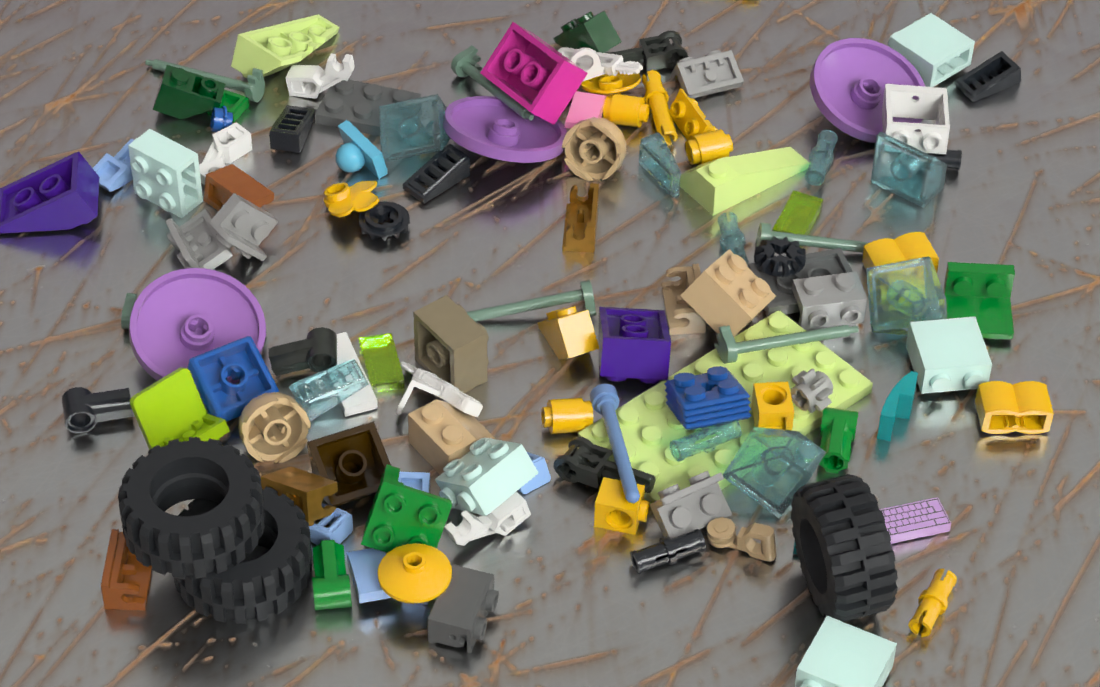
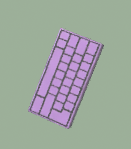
[880,497,951,544]

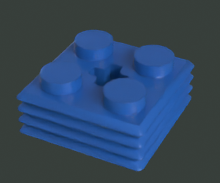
[187,336,279,422]
[664,366,752,430]

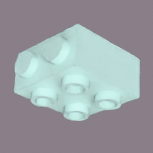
[888,13,975,87]
[128,129,203,218]
[906,316,992,394]
[435,438,539,516]
[795,616,897,687]

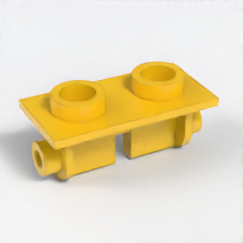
[670,89,718,140]

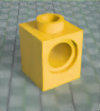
[751,381,794,437]
[594,477,650,535]

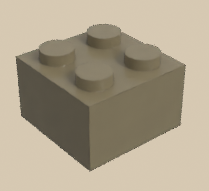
[413,295,489,393]

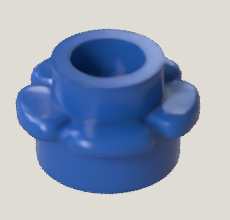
[210,105,233,132]

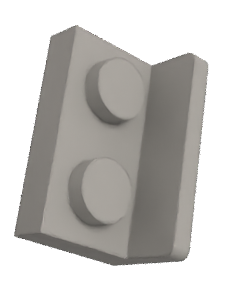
[671,50,744,98]
[209,193,279,261]
[649,471,732,539]

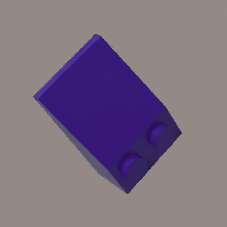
[0,151,100,234]
[599,307,671,383]

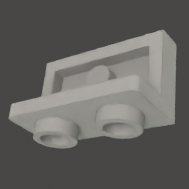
[165,209,233,270]
[792,271,867,330]

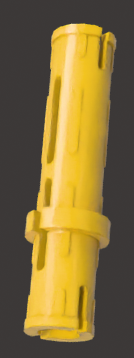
[642,70,678,146]

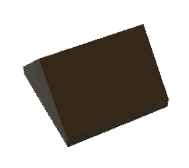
[307,421,391,507]

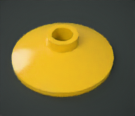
[581,72,641,96]
[378,543,452,604]

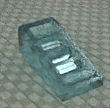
[639,132,681,198]
[289,359,369,421]

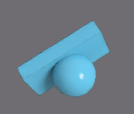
[335,120,388,179]

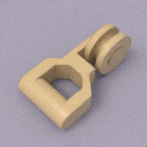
[707,517,777,562]

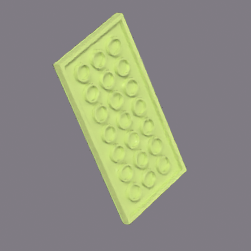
[578,311,873,504]

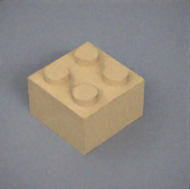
[680,249,776,337]

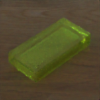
[772,190,823,246]
[359,333,405,393]

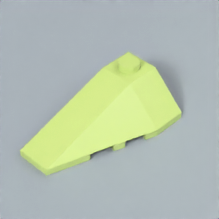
[231,14,340,78]
[674,147,810,216]

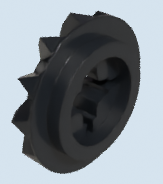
[358,201,410,241]
[754,235,806,277]

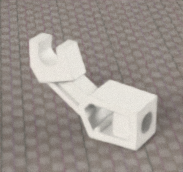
[285,53,355,99]
[199,122,252,185]
[445,491,531,546]

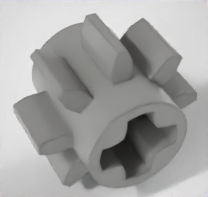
[790,369,833,413]

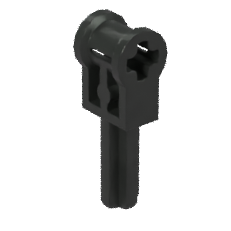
[608,31,688,71]
[553,436,656,493]

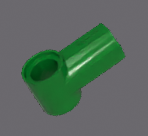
[818,407,858,473]
[312,540,352,610]

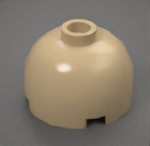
[562,117,626,181]
[239,392,311,464]

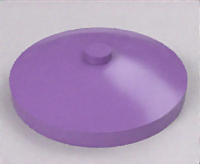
[810,38,925,143]
[443,96,567,163]
[129,268,266,384]

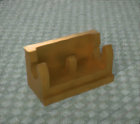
[562,183,599,253]
[261,466,338,526]

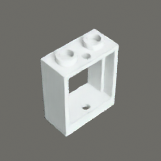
[882,84,950,154]

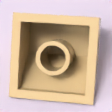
[408,399,496,475]

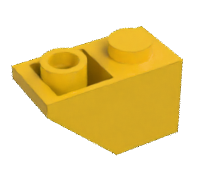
[537,306,600,359]

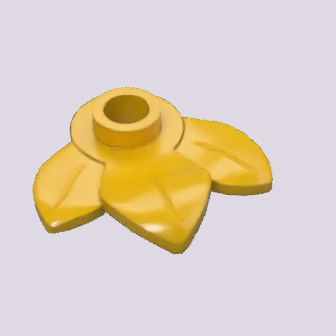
[323,181,379,217]

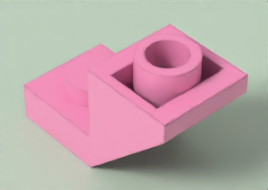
[564,91,609,129]

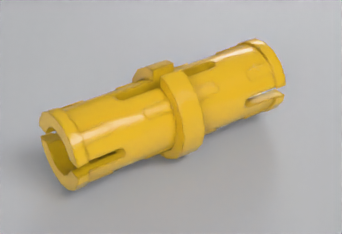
[908,569,957,637]

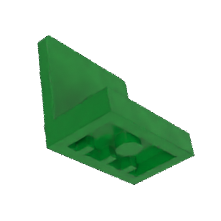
[943,262,1015,340]
[361,464,452,553]

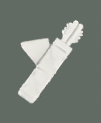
[558,47,643,81]
[395,362,483,418]

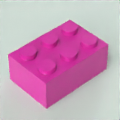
[480,22,588,125]

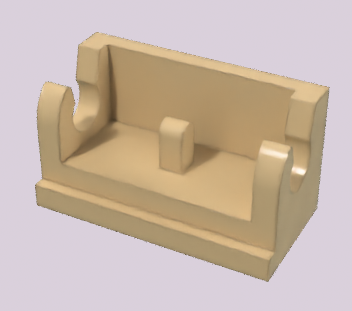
[662,264,706,335]

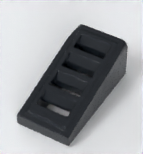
[954,51,1021,102]
[269,105,317,153]
[403,144,470,204]

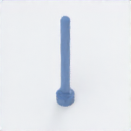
[590,384,640,503]

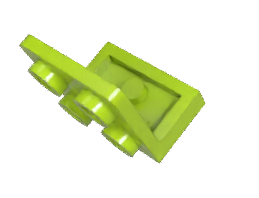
[130,367,230,450]

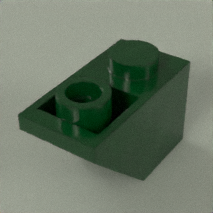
[553,10,622,53]
[153,65,225,119]

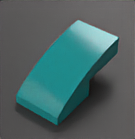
[877,371,918,441]

